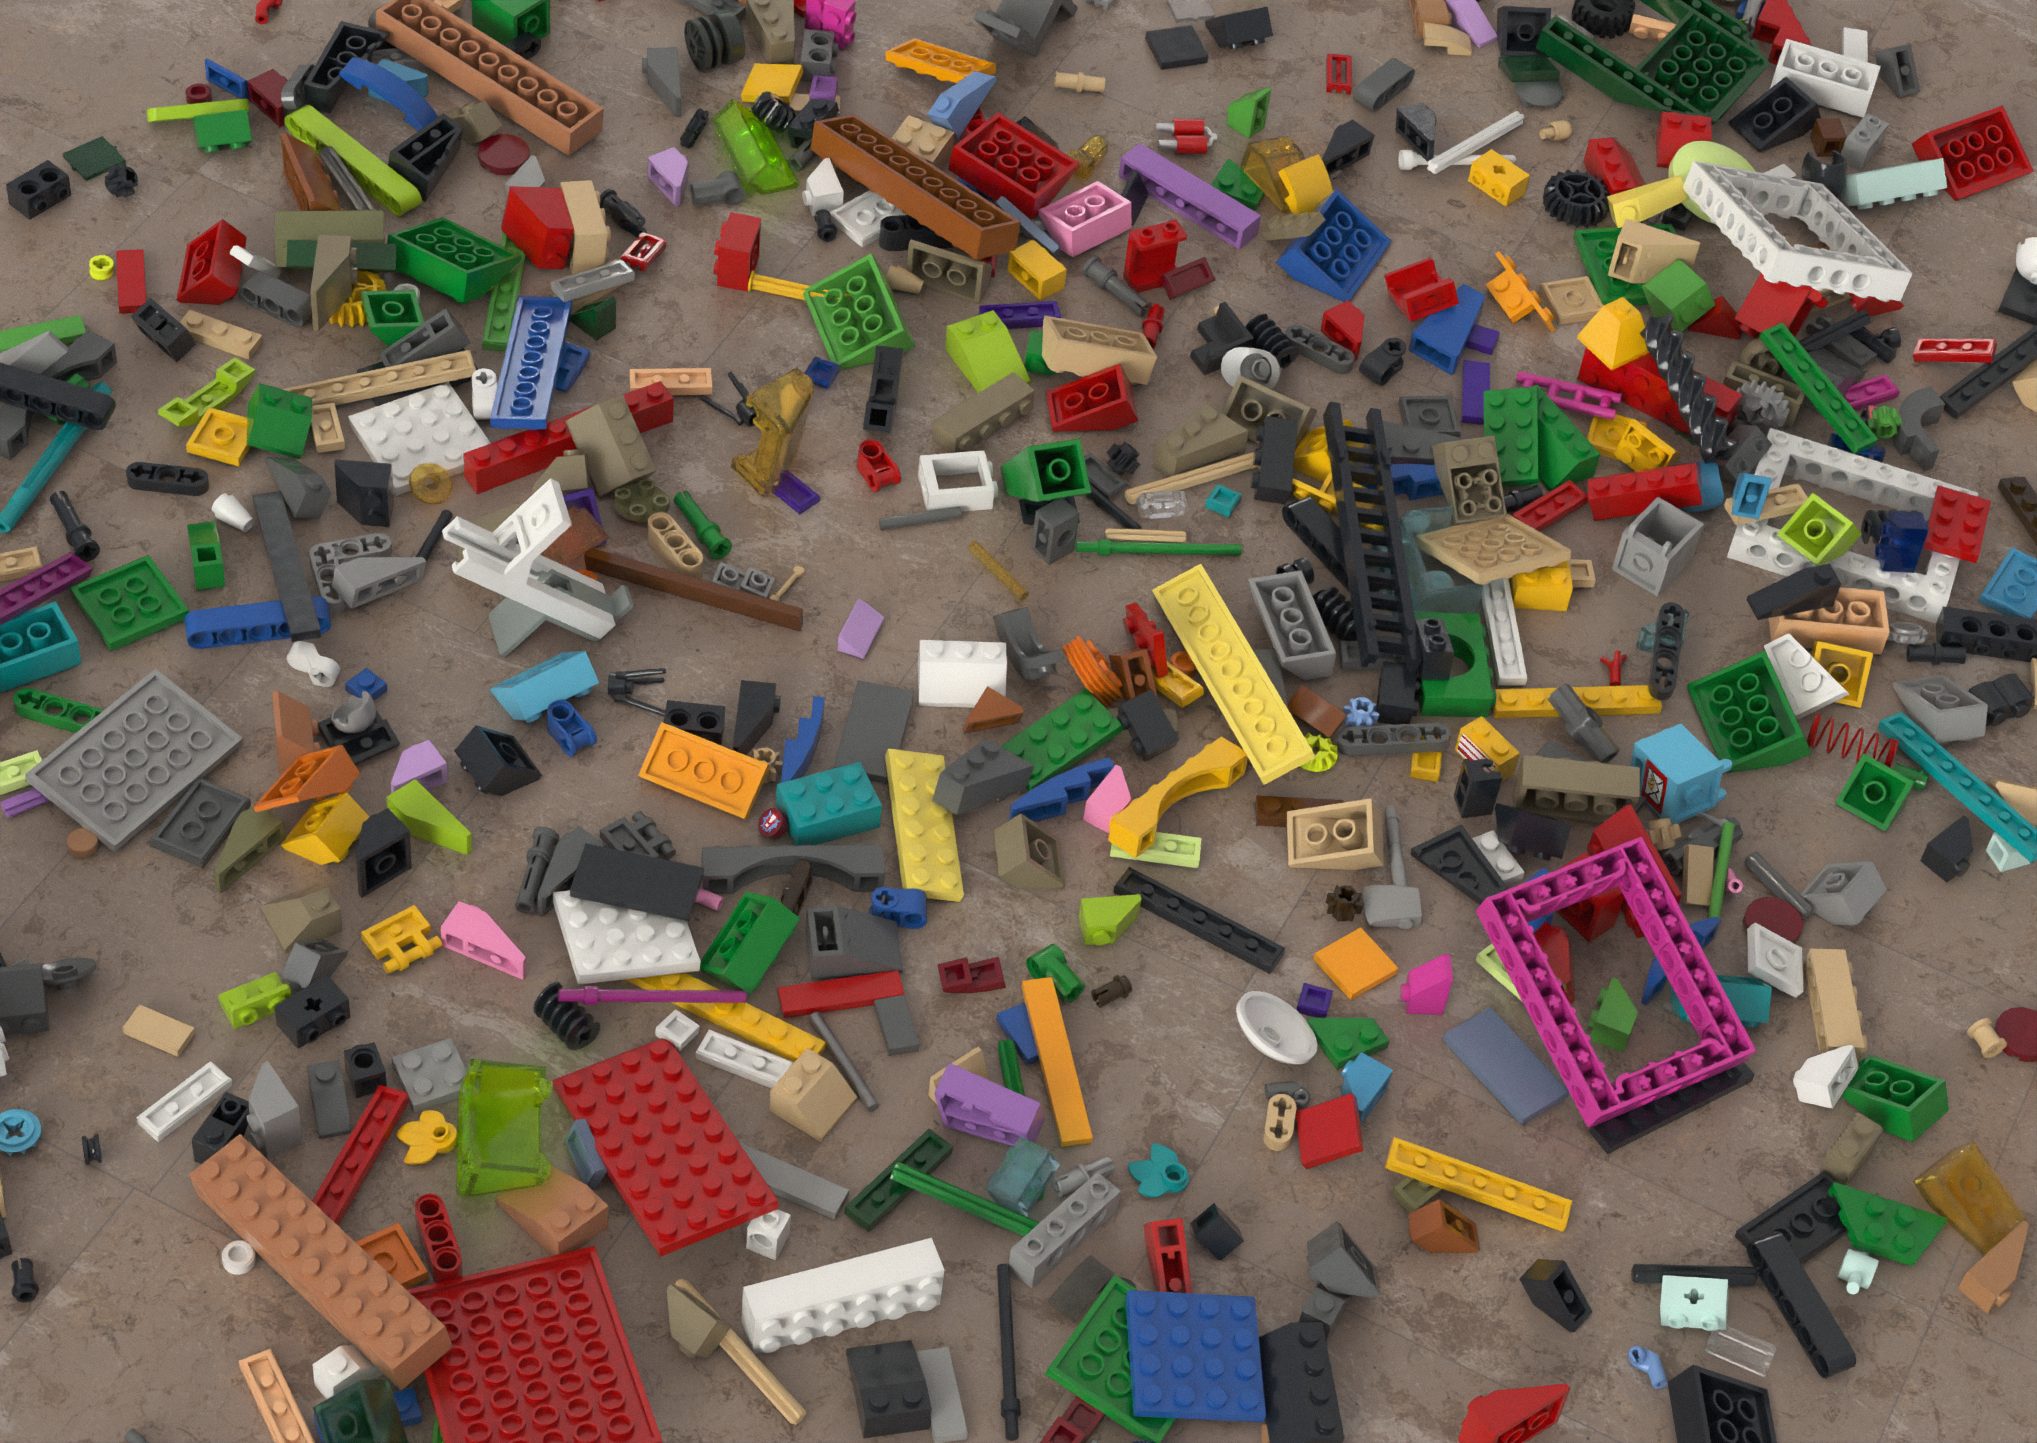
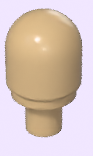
[1539,120,1573,142]

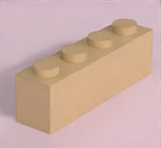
[1803,948,1867,1062]

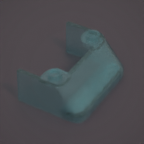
[1369,506,1483,617]

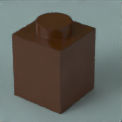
[1810,118,1847,157]

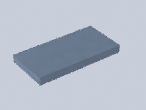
[1442,1007,1569,1125]

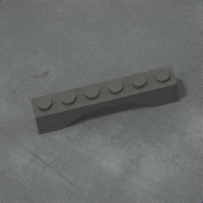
[0,330,117,460]
[701,844,885,894]

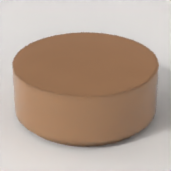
[66,828,99,858]

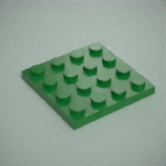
[1573,224,1676,306]
[1045,1274,1176,1443]

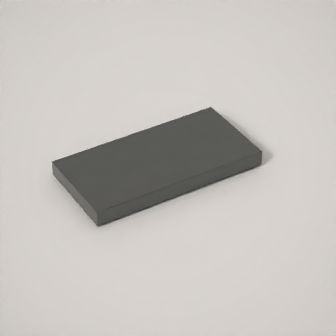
[834,680,915,784]

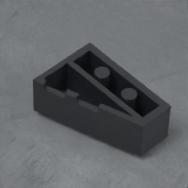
[388,113,463,202]

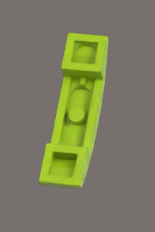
[158,357,255,427]

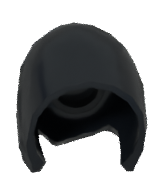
[1801,150,1847,198]

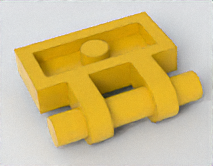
[361,905,442,974]

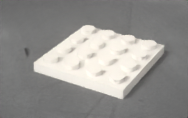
[348,382,490,496]
[553,890,701,985]

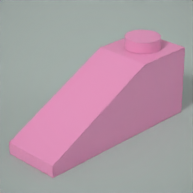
[441,901,526,980]

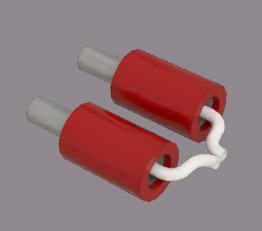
[1155,118,1217,155]

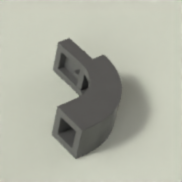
[1892,386,1945,471]
[993,607,1064,680]

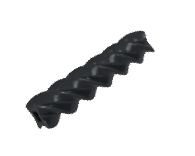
[1640,313,1739,464]

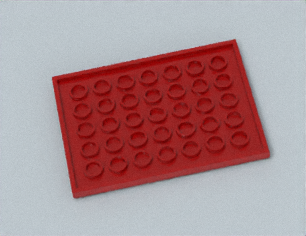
[407,1246,663,1443]

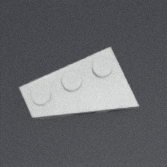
[1764,633,1849,720]

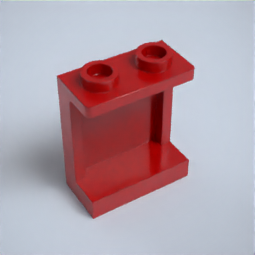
[1123,219,1187,293]
[1384,257,1459,322]

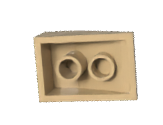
[1287,798,1384,870]

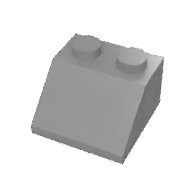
[1800,861,1887,926]
[247,1061,302,1159]

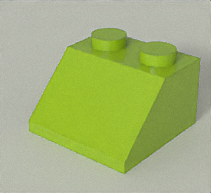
[1777,493,1862,566]

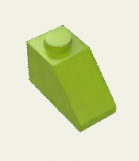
[1078,894,1141,946]

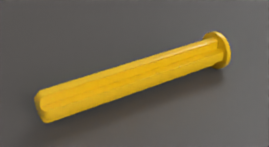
[748,270,851,302]

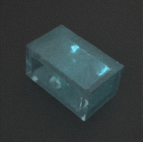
[985,1136,1060,1217]

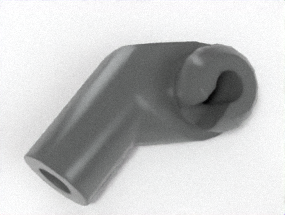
[1264,1081,1310,1107]

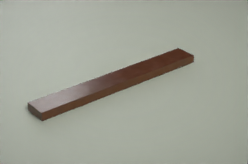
[584,547,803,632]

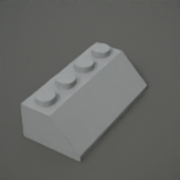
[1248,570,1336,680]

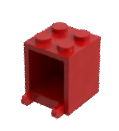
[1735,273,1828,339]

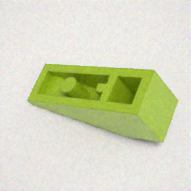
[386,779,472,855]

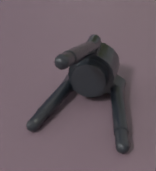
[700,372,764,427]
[608,668,666,716]

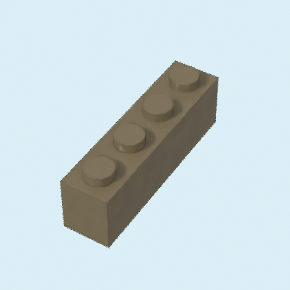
[932,372,1035,453]

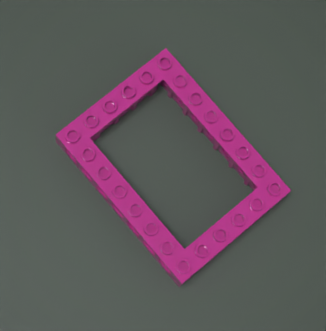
[1476,836,1756,1128]

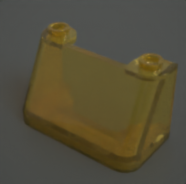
[731,367,814,497]

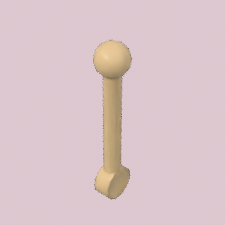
[769,566,804,602]

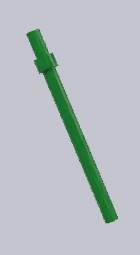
[1075,539,1242,556]

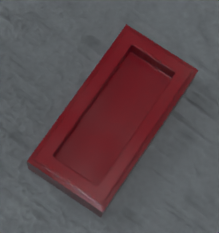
[1159,257,1215,300]

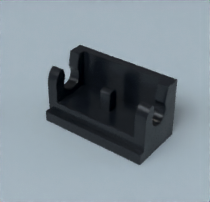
[1454,759,1502,818]

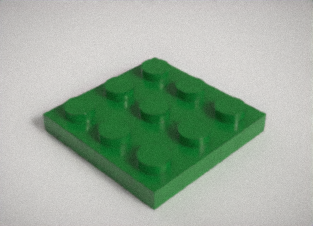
[70,555,189,651]

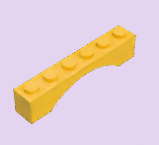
[1108,736,1248,858]

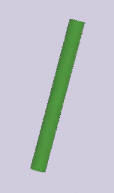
[1708,822,1735,931]

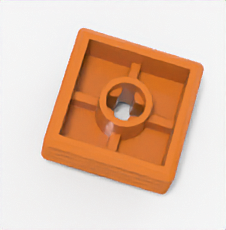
[1062,636,1123,708]

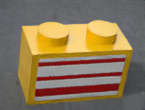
[1455,716,1520,782]

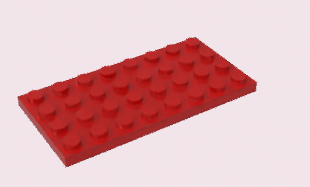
[552,1038,779,1257]

